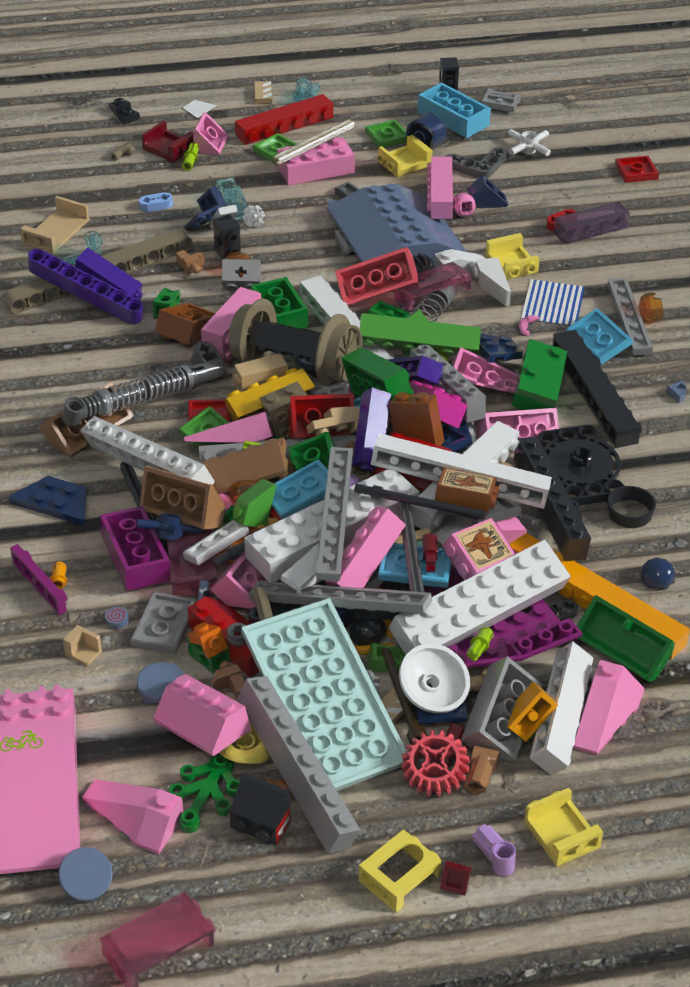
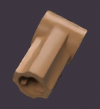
[465,745,500,795]

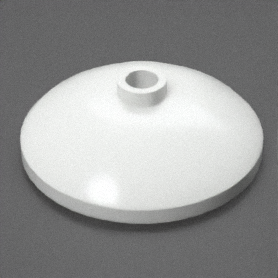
[399,644,470,713]

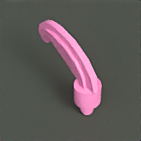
[519,315,539,336]

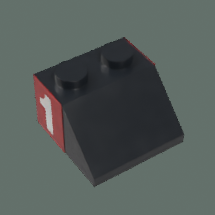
[229,773,291,846]

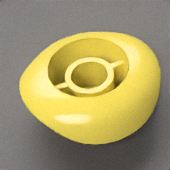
[219,721,271,764]

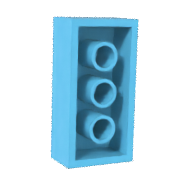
[418,83,491,138]

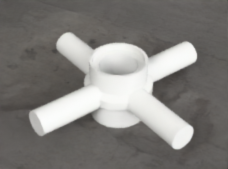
[508,129,551,156]

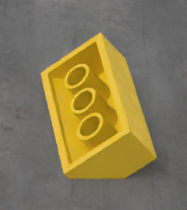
[225,368,315,422]

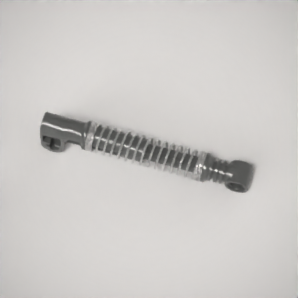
[61,341,227,426]

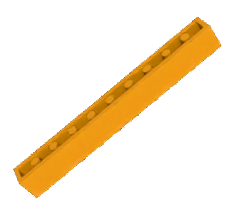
[509,533,690,660]

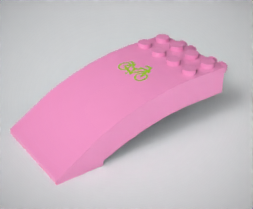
[0,684,81,874]

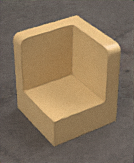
[63,625,102,666]

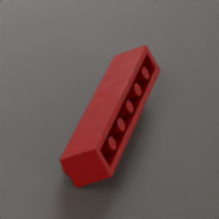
[235,94,333,145]

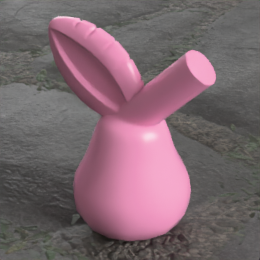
[453,193,476,217]

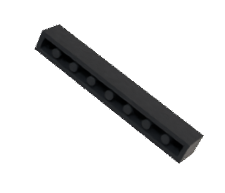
[552,330,642,448]
[513,437,591,561]

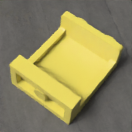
[377,135,433,178]
[485,233,539,280]
[524,788,603,867]

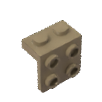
[260,381,307,439]

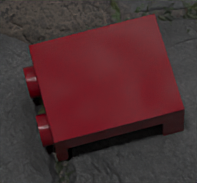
[142,121,194,163]

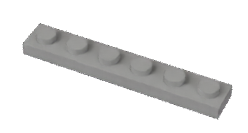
[607,278,653,355]

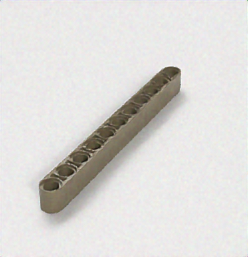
[2,229,193,314]

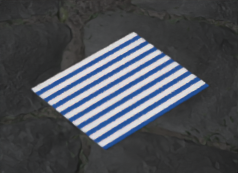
[521,279,585,325]

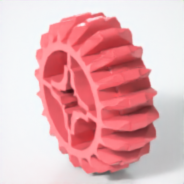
[401,730,470,798]

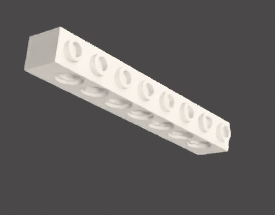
[80,416,215,485]

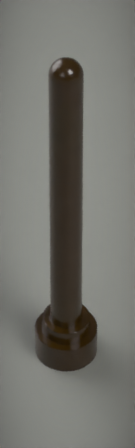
[382,647,428,745]

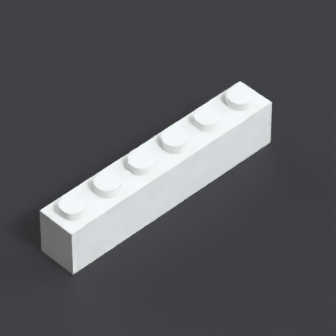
[530,642,593,775]

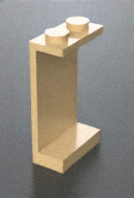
[20,196,89,254]

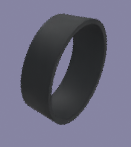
[608,486,656,528]

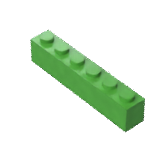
[359,313,481,356]

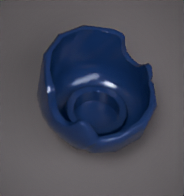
[640,557,675,589]

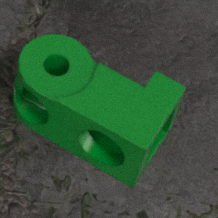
[153,288,181,319]
[187,636,230,674]

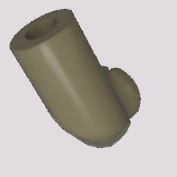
[110,143,135,161]

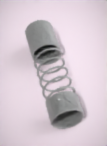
[407,273,461,322]

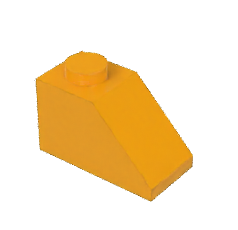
[507,681,558,742]

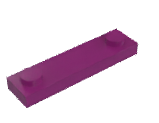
[10,544,68,615]

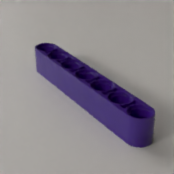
[28,249,143,325]

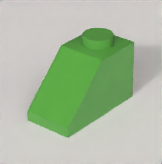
[232,479,277,527]

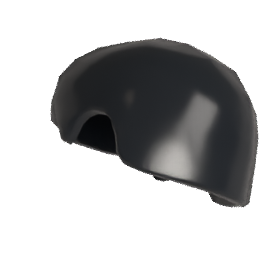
[349,619,387,646]

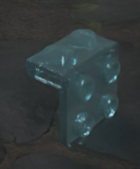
[59,231,103,264]

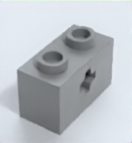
[222,259,261,290]

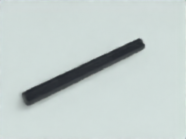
[120,461,168,549]

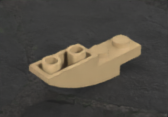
[306,407,392,436]

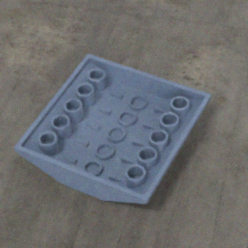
[327,184,467,262]

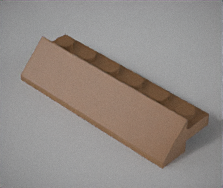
[201,437,288,494]

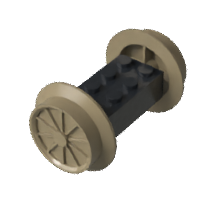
[229,299,363,387]

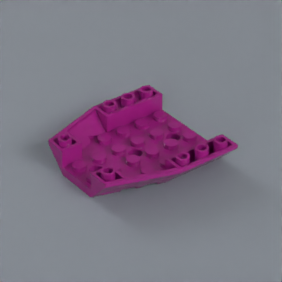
[423,546,582,668]

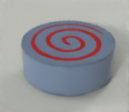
[105,607,129,629]

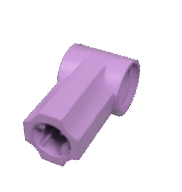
[472,824,516,876]

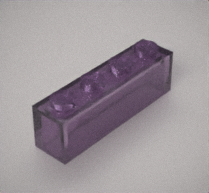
[554,202,630,244]

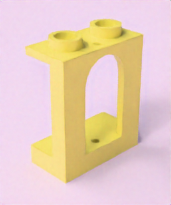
[359,829,441,912]

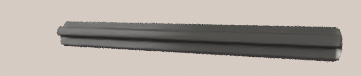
[398,502,424,592]

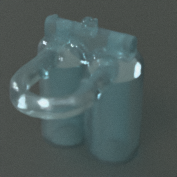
[293,78,321,102]

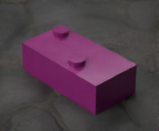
[100,506,170,591]

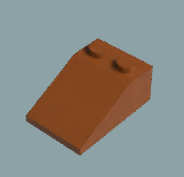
[155,302,216,346]

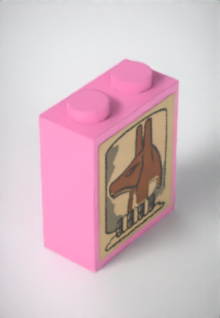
[441,518,515,581]

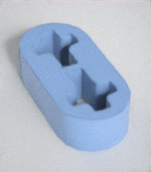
[139,192,173,212]

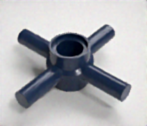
[135,513,203,540]

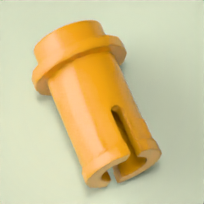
[49,562,67,589]

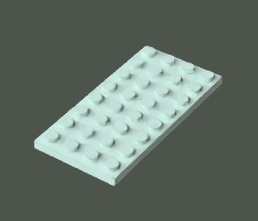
[241,598,407,791]

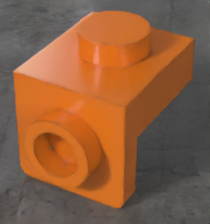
[187,623,227,658]

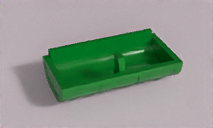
[577,595,675,682]

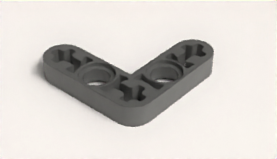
[445,147,507,179]

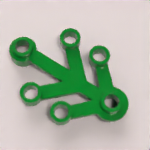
[169,753,240,833]

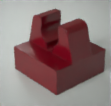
[440,861,472,896]

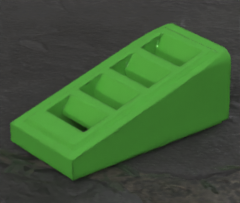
[367,643,406,672]

